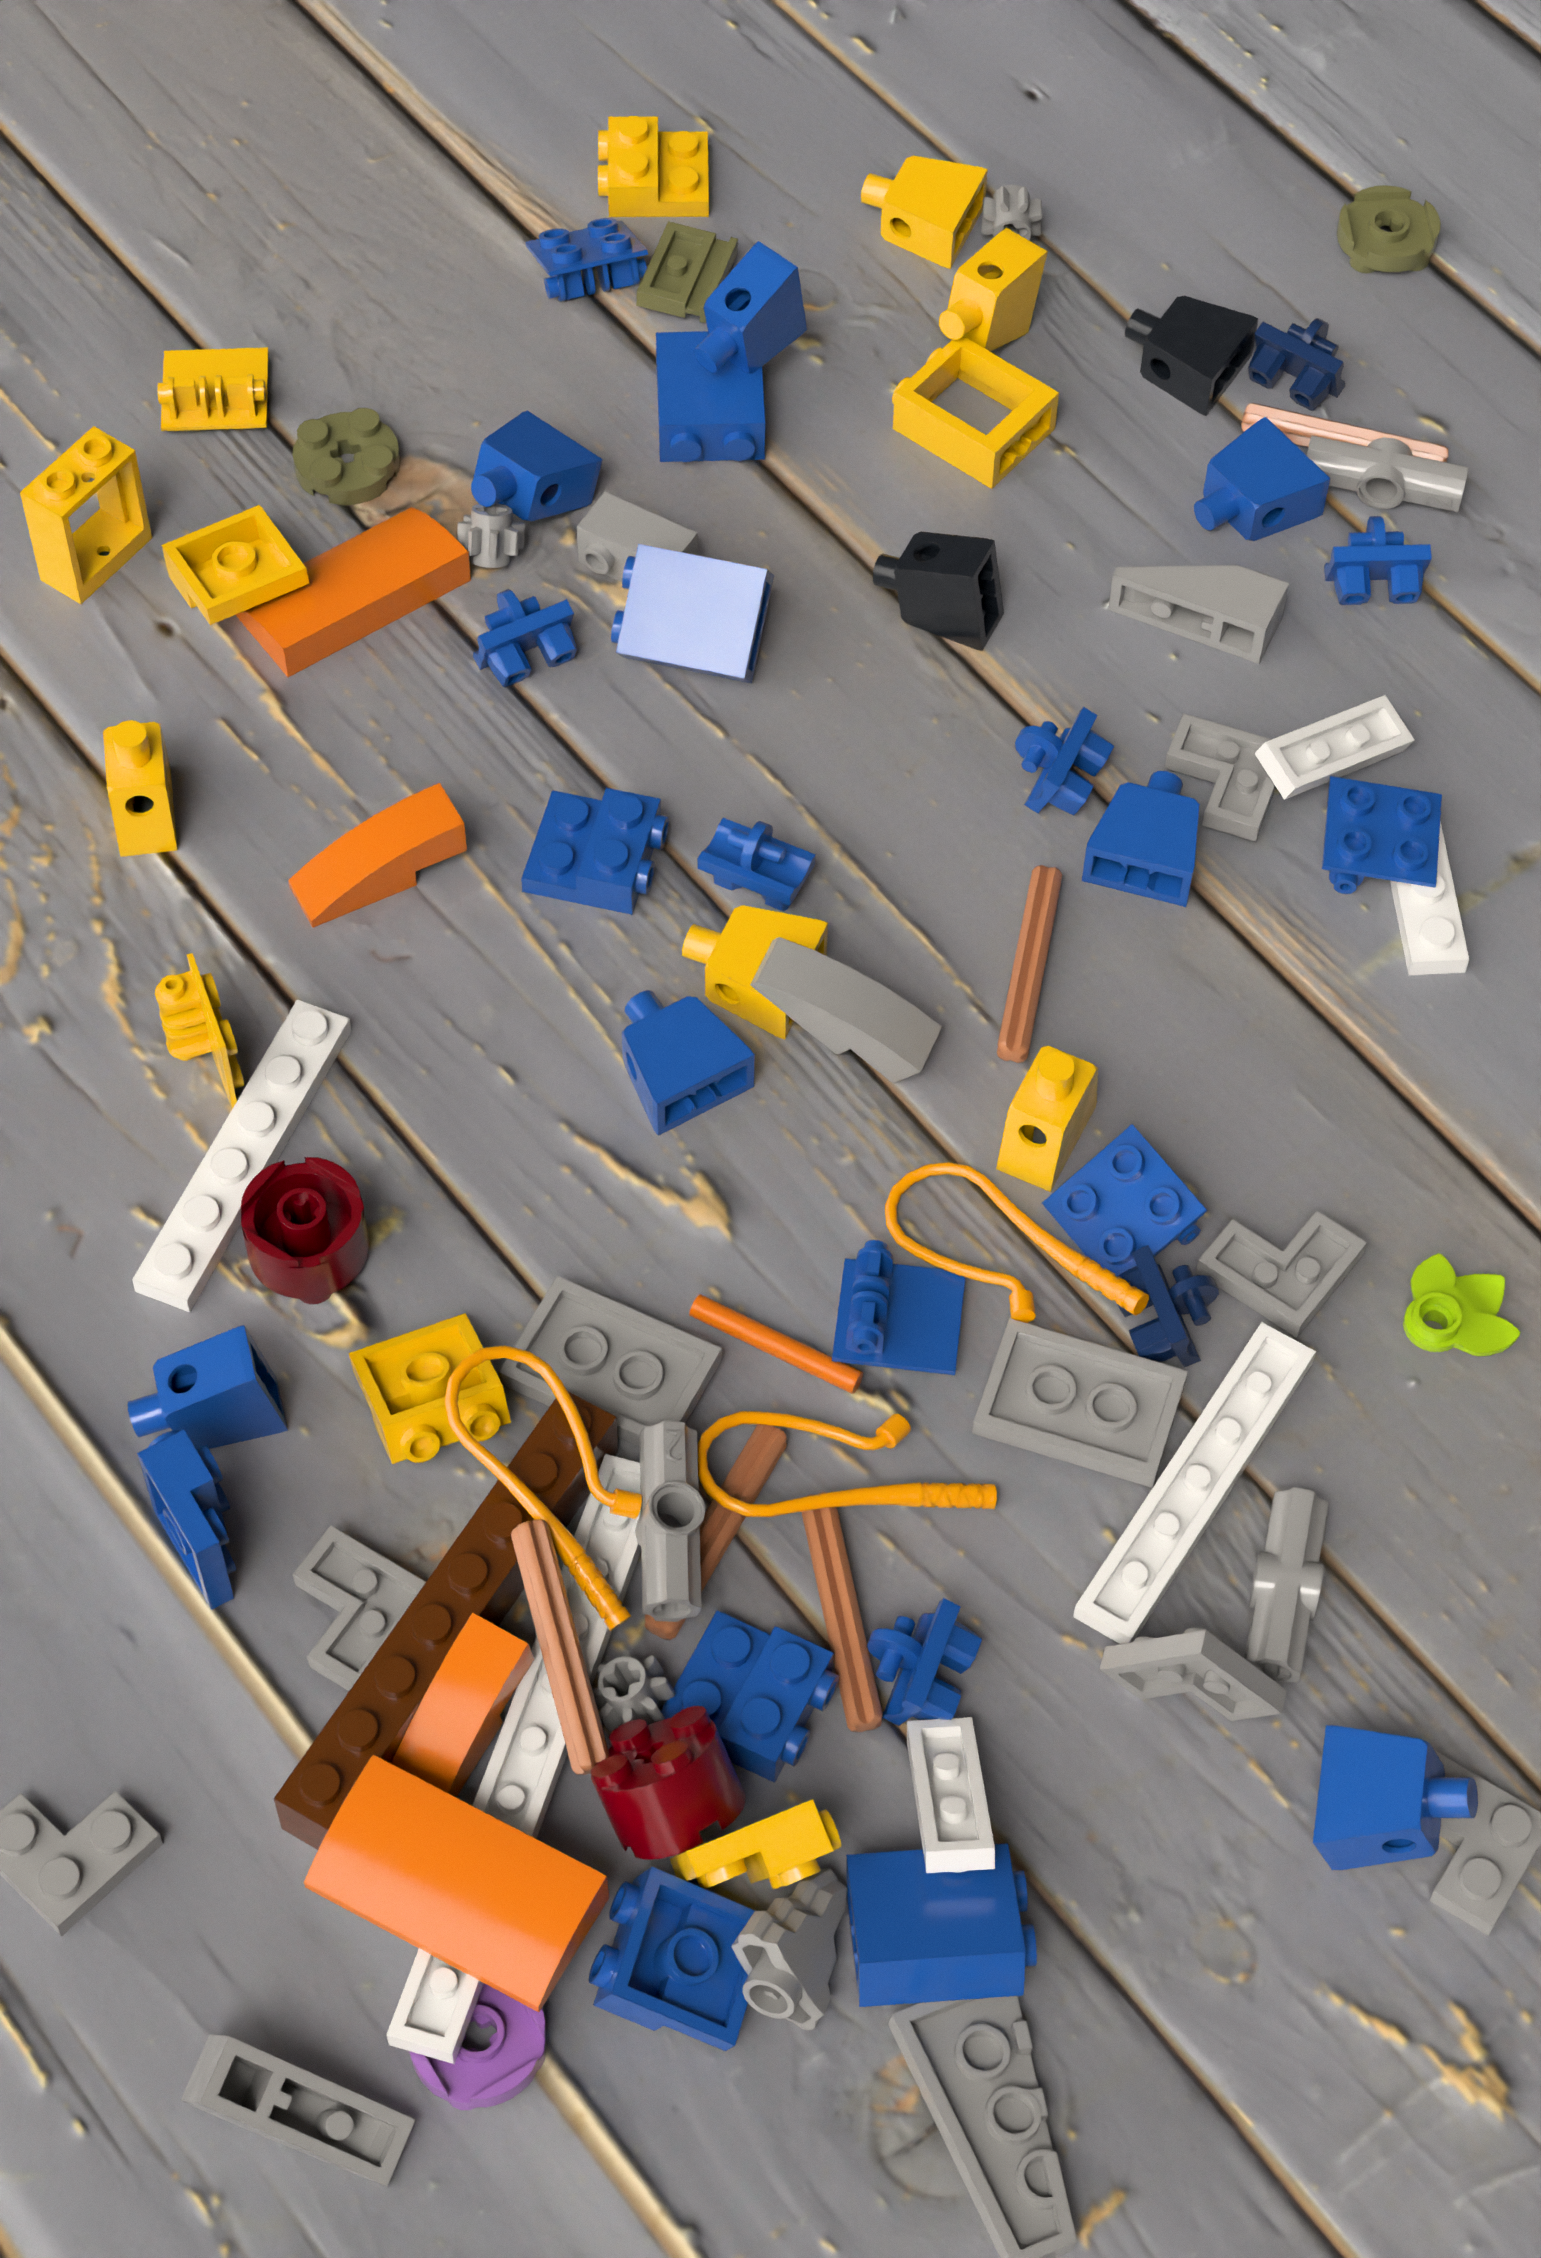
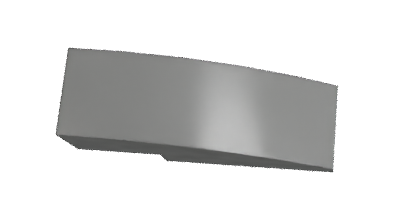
[750,937,942,1083]

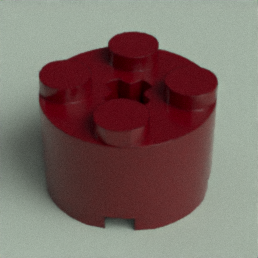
[241,1157,370,1304]
[591,1706,746,1860]

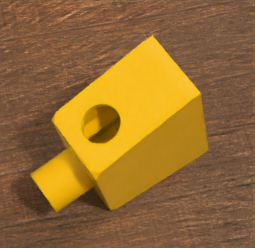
[861,155,988,269]
[939,228,1048,352]
[103,720,177,857]
[682,905,828,1040]
[996,1046,1098,1192]

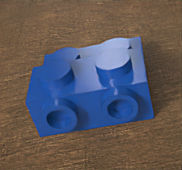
[521,788,669,915]
[137,1429,236,1610]
[661,1610,839,1783]
[589,1867,755,2051]

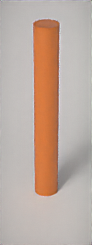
[689,1294,864,1394]

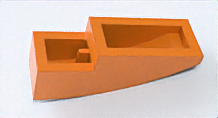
[288,783,467,928]
[391,1612,534,1797]

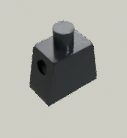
[1125,296,1259,416]
[873,531,1004,651]

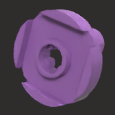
[409,1983,546,2110]

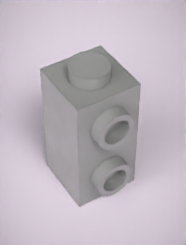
[577,491,698,582]

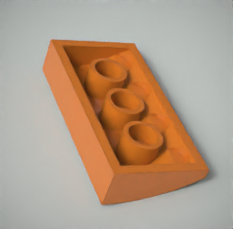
[236,507,471,677]
[304,1755,609,2012]

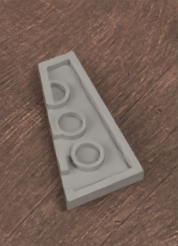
[888,1996,1077,2258]

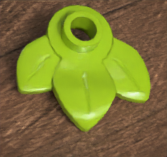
[1403,1253,1520,1356]

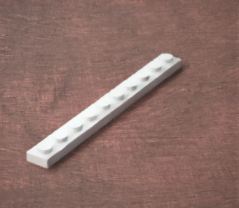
[386,1454,641,2064]

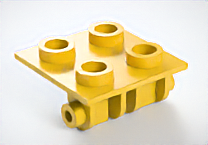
[157,347,269,431]
[155,953,244,1109]

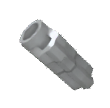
[731,1868,847,2030]

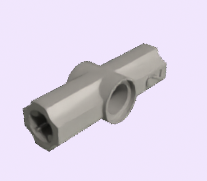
[1307,435,1469,512]
[635,1421,705,1622]
[1244,1487,1329,1685]

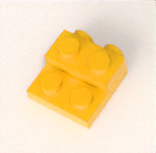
[598,116,709,217]
[161,505,309,625]
[348,1313,511,1464]
[670,1799,841,1890]

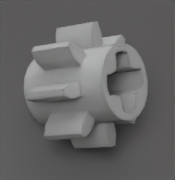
[981,185,1043,240]
[457,503,525,568]
[592,1650,675,1732]

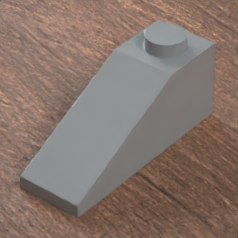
[1108,565,1289,664]
[180,2034,415,2187]

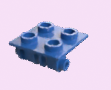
[525,218,648,302]
[1322,776,1442,894]
[1042,1124,1208,1276]
[832,1240,965,1375]

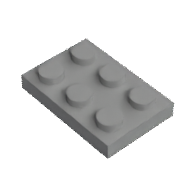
[498,1276,722,1447]
[972,1318,1188,1488]

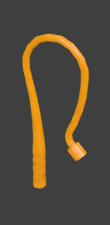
[885,1162,1149,1323]
[444,1345,642,1631]
[697,1411,997,1517]

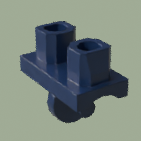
[1248,318,1345,411]
[1117,1245,1219,1368]

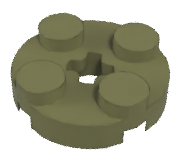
[1337,185,1441,273]
[293,408,400,505]

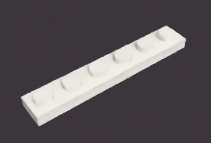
[132,1000,352,1312]
[1073,1322,1316,1644]

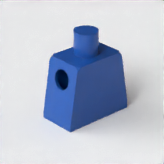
[693,241,807,373]
[471,410,603,522]
[1194,416,1330,541]
[1082,771,1200,907]
[622,990,755,1136]
[127,1325,288,1450]
[1313,1725,1478,1870]

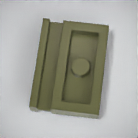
[636,221,738,324]

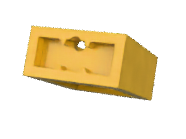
[892,336,1059,489]
[20,426,152,604]

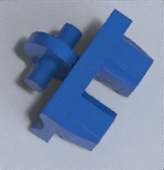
[1324,516,1432,605]
[473,589,577,688]
[1015,707,1114,816]
[697,818,816,911]
[867,1598,982,1726]

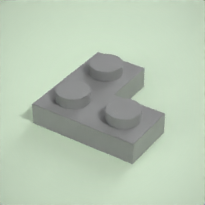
[1165,713,1276,842]
[1195,1210,1367,1338]
[293,1525,426,1691]
[1100,1628,1287,1721]
[1429,1751,1541,1936]
[0,1791,163,1937]

